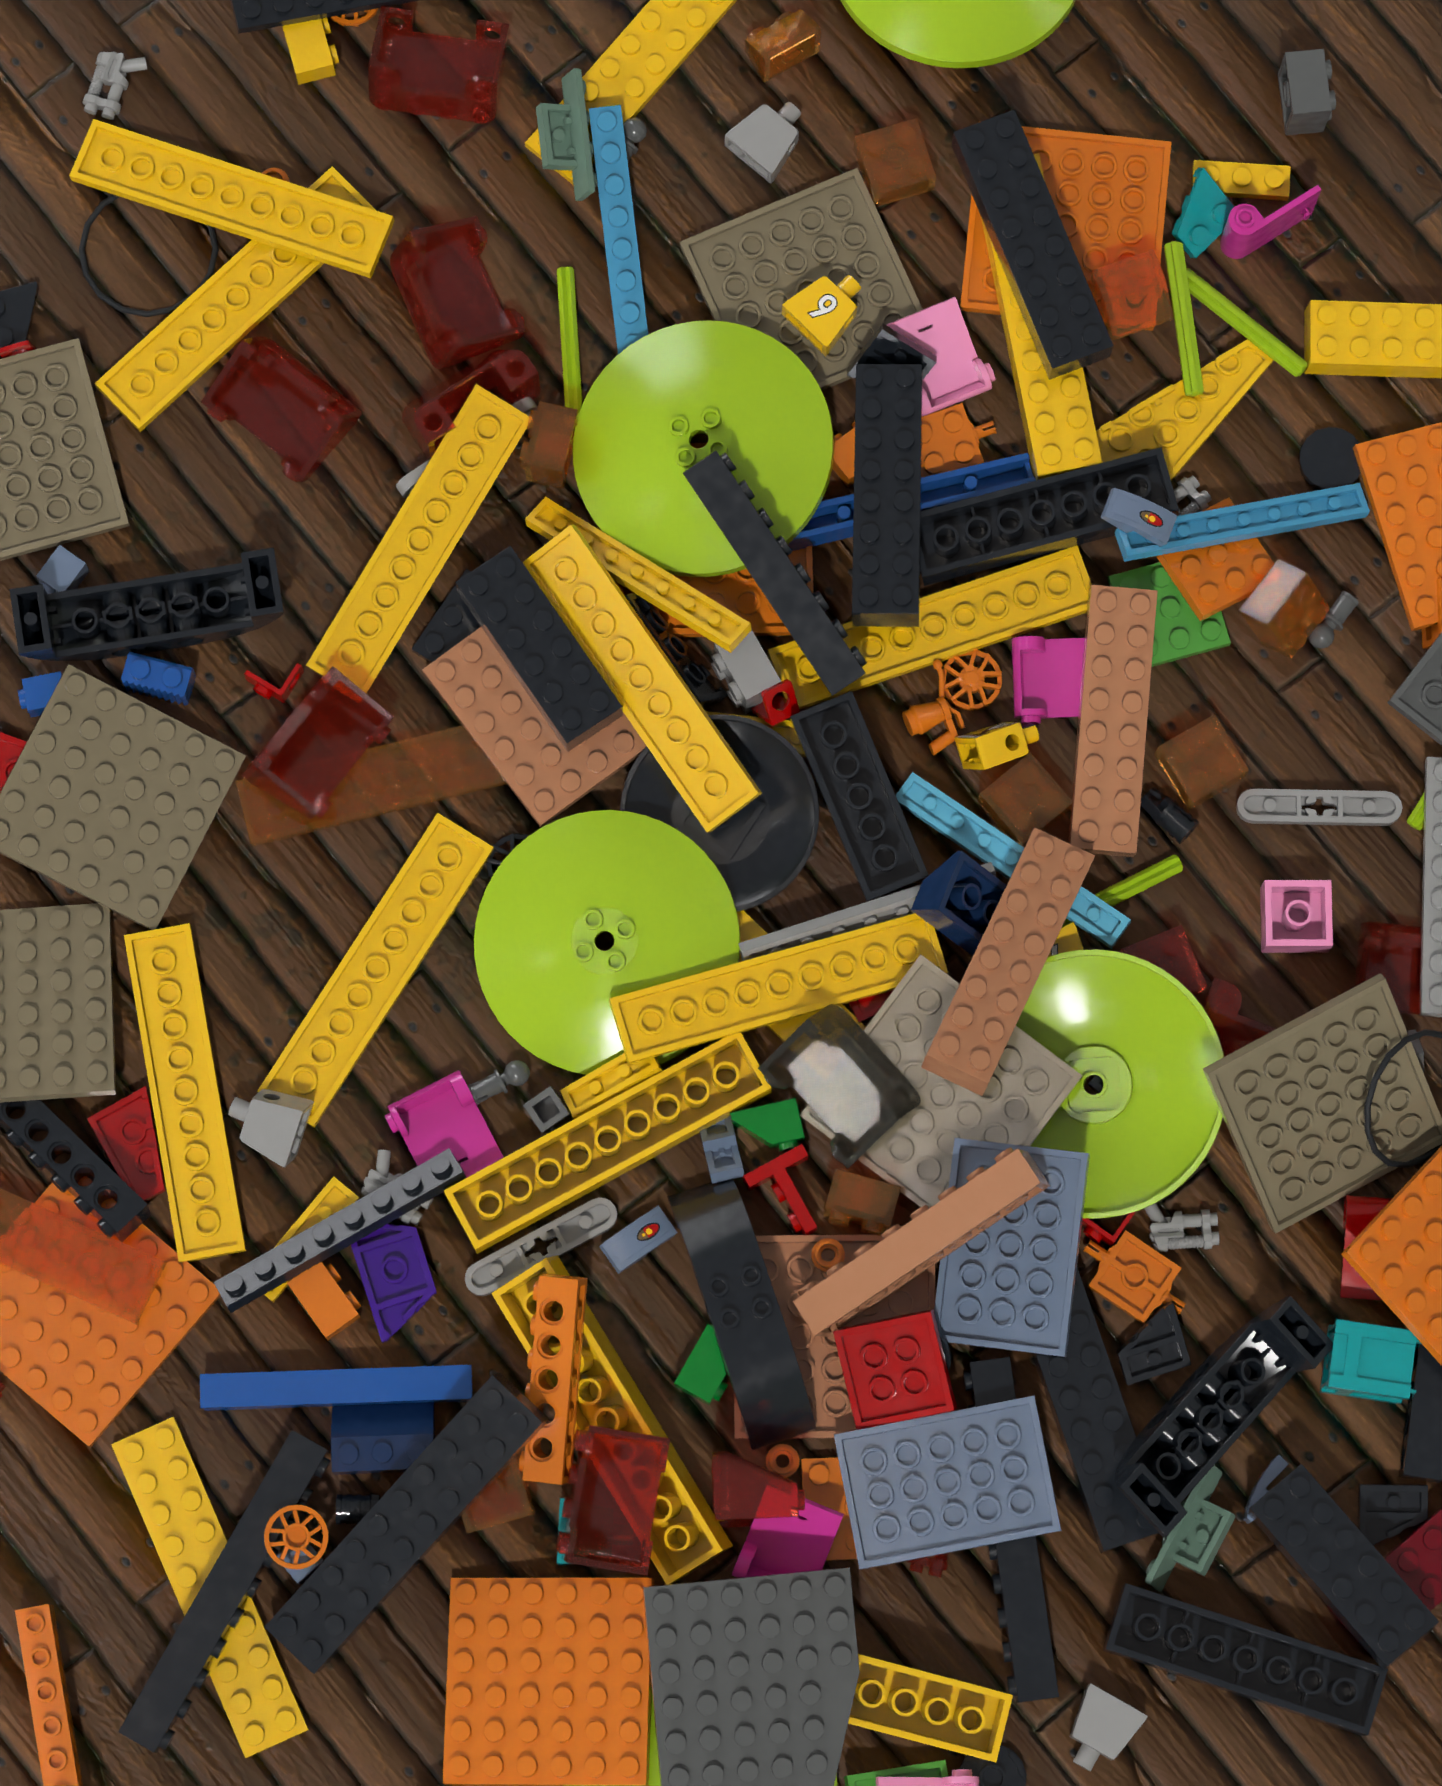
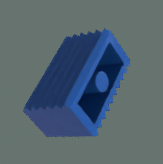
[121,652,196,706]

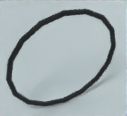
[79,194,219,317]
[1364,1029,1442,1168]

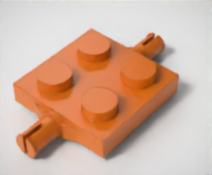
[921,403,997,478]
[1083,1230,1186,1325]

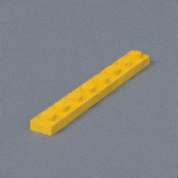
[525,497,752,653]

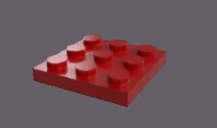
[833,1309,957,1430]

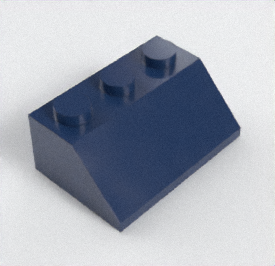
[911,851,1007,956]
[331,1403,435,1475]

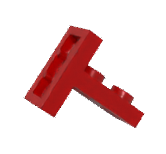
[743,1144,817,1235]

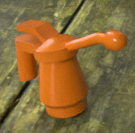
[902,659,966,756]

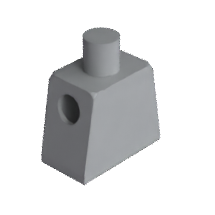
[724,102,802,184]
[228,1089,314,1168]
[1069,1683,1148,1772]

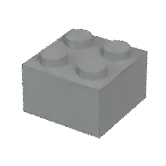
[711,630,781,715]

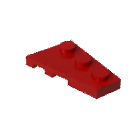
[87,1086,166,1202]

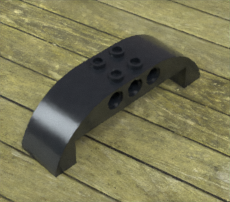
[9,548,284,661]
[667,1179,816,1451]
[1114,1296,1333,1537]

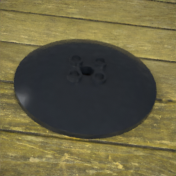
[620,714,819,912]

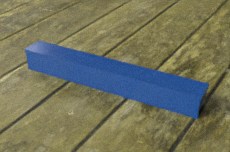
[788,453,1036,551]
[200,1365,473,1411]

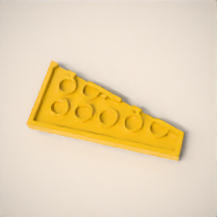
[1096,339,1274,481]

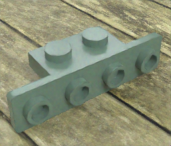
[536,68,597,201]
[1145,1465,1236,1592]

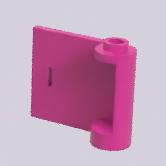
[1220,185,1322,259]
[1011,636,1085,725]
[384,1070,504,1193]
[732,1483,844,1578]

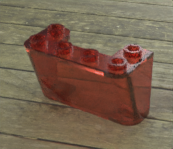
[369,6,509,124]
[402,349,540,460]
[556,1423,670,1576]

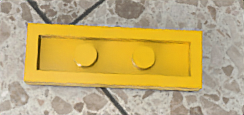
[1191,160,1291,201]
[560,1053,663,1119]

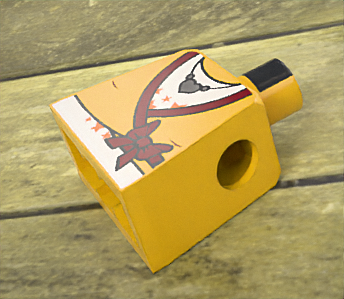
[954,722,1039,770]

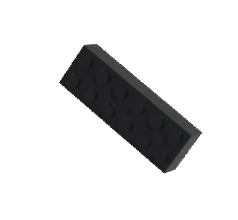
[455,546,623,752]
[790,691,929,902]
[1248,1464,1439,1671]

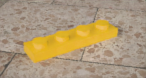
[264,1176,360,1303]

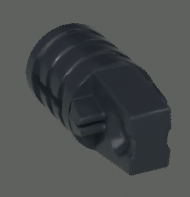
[1141,787,1200,844]
[336,1494,380,1525]

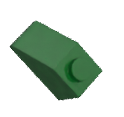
[730,1098,805,1152]
[674,1324,729,1406]

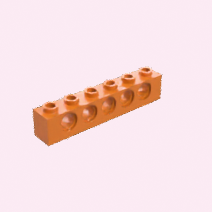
[519,1274,588,1485]
[15,1604,83,1786]

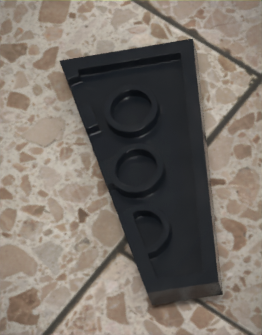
[625,593,728,707]

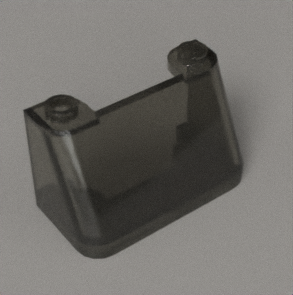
[758,1004,921,1169]

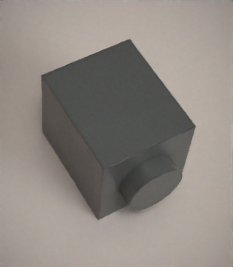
[523,1086,571,1133]

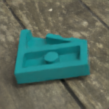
[1172,168,1234,259]

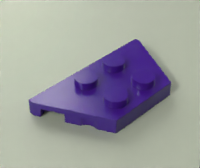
[351,1224,437,1343]

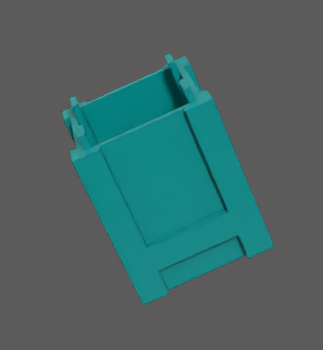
[1320,1319,1421,1404]

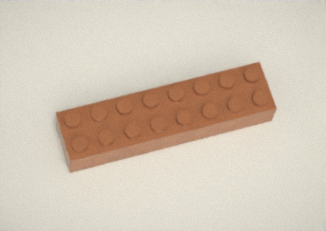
[1068,585,1158,857]
[921,827,1095,1096]
[793,1147,1050,1337]

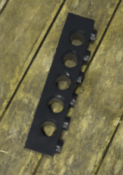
[0,1100,151,1242]

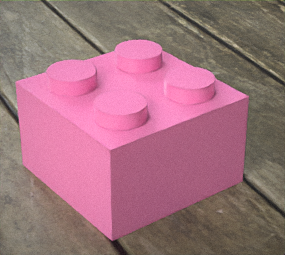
[1260,880,1333,953]

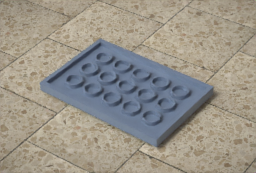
[934,1138,1090,1357]
[834,1396,1061,1570]

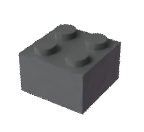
[1278,49,1336,136]

